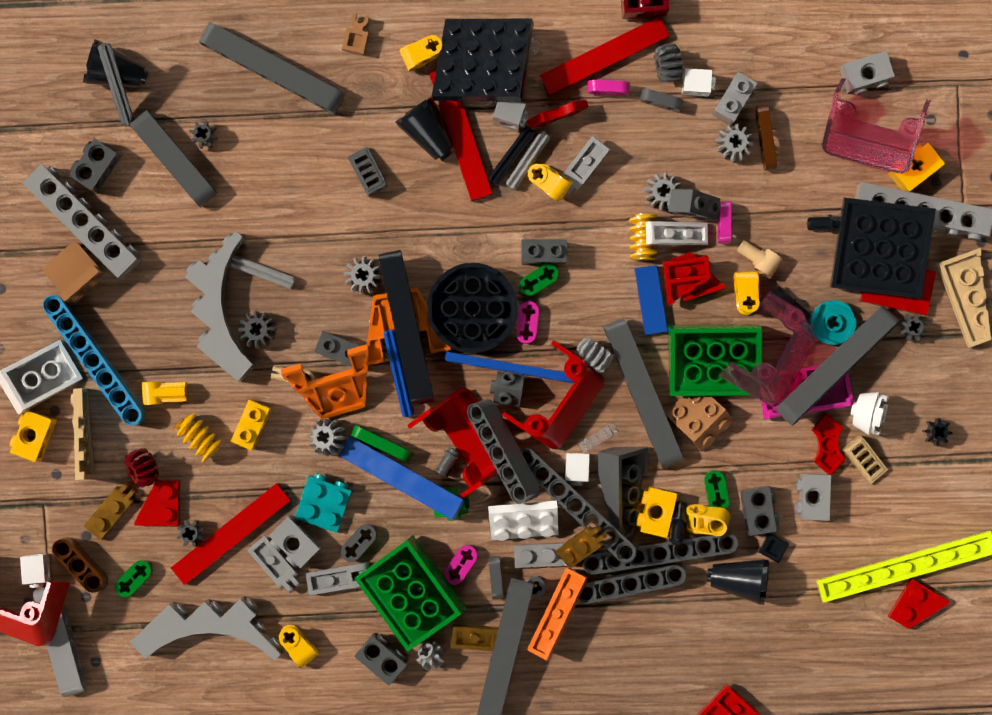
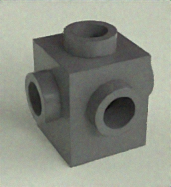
[490,371,524,407]

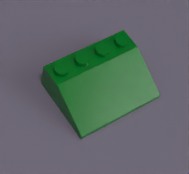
[668,324,762,396]
[354,535,466,652]

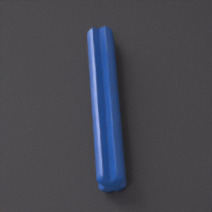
[384,329,414,417]

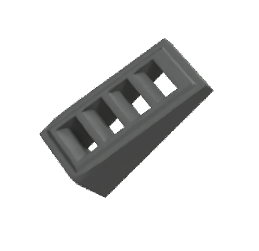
[348,147,388,197]

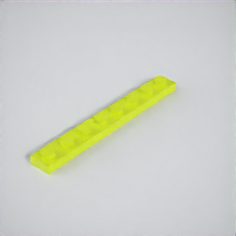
[816,531,992,603]

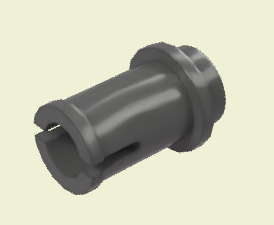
[435,447,461,477]

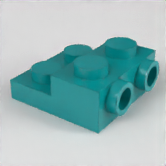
[294,473,353,533]

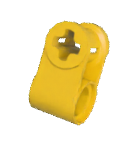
[399,35,443,72]
[528,164,573,202]
[733,271,760,315]
[686,504,731,536]
[279,624,319,669]

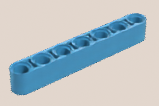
[43,295,146,425]

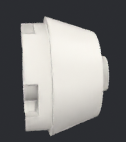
[851,392,889,436]

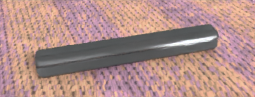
[98,43,134,126]

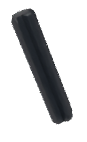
[489,126,535,185]

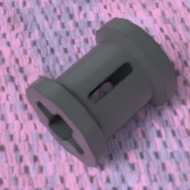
[526,576,546,598]

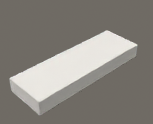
[646,221,708,246]

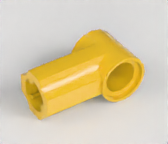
[142,382,188,405]

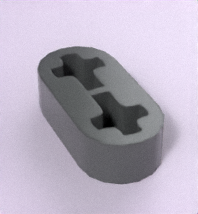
[639,89,683,112]
[341,524,377,562]
[488,556,504,600]

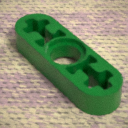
[350,425,414,463]

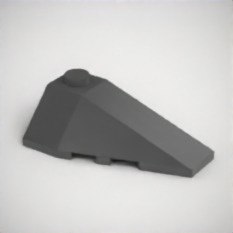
[598,446,648,541]

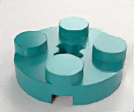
[810,300,856,345]

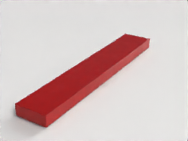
[539,16,669,96]
[429,71,492,201]
[171,483,291,585]

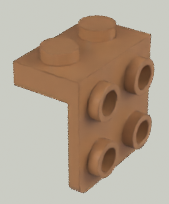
[43,242,105,303]
[666,396,733,452]

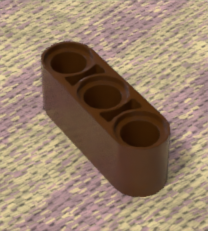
[52,537,108,593]

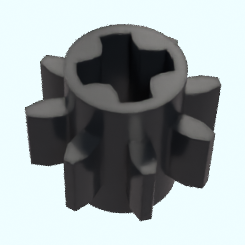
[922,418,953,446]

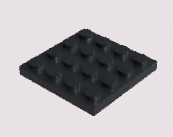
[432,18,534,101]
[830,197,936,299]

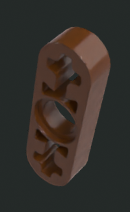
[755,105,777,171]

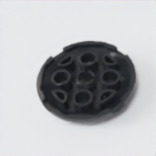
[427,263,518,353]

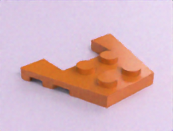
[367,287,451,365]
[281,344,369,420]

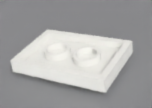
[488,501,559,541]

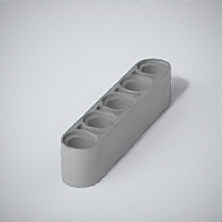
[33,587,87,697]

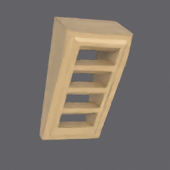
[841,435,888,484]

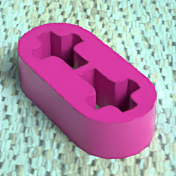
[587,80,630,96]
[717,201,732,244]
[516,301,539,344]
[445,545,477,584]

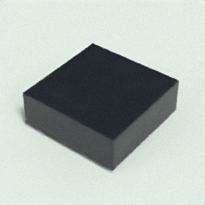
[758,533,789,563]

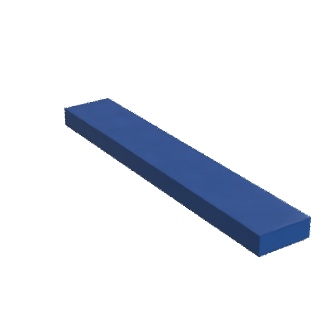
[445,352,574,384]
[339,436,465,520]

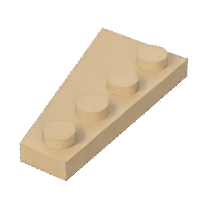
[937,248,991,348]
[71,388,95,480]

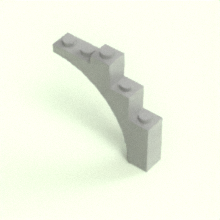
[185,231,255,382]
[130,597,284,661]

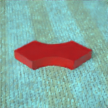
[527,99,589,128]
[810,413,846,476]

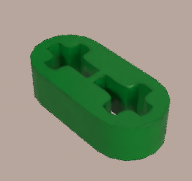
[519,264,558,296]
[704,470,729,509]
[115,560,153,597]

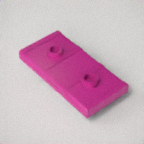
[759,365,854,420]

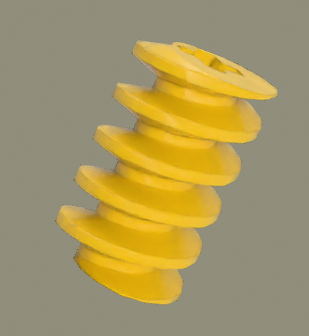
[629,214,658,261]
[172,413,221,463]

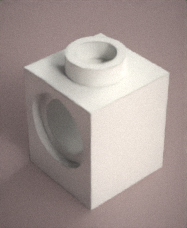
[682,69,716,96]
[565,453,589,486]
[20,553,51,588]

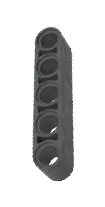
[129,110,217,208]
[467,399,540,504]
[578,563,686,604]

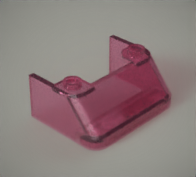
[822,78,931,173]
[719,292,816,407]

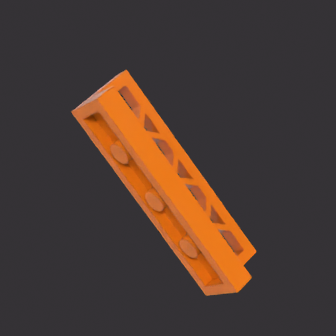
[527,568,588,661]

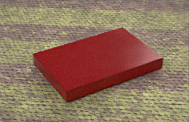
[860,269,936,316]

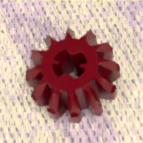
[124,448,160,488]

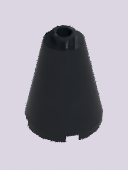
[83,39,148,87]
[395,96,453,161]
[707,559,769,605]

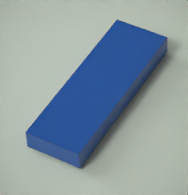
[634,265,668,335]

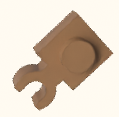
[342,13,369,55]

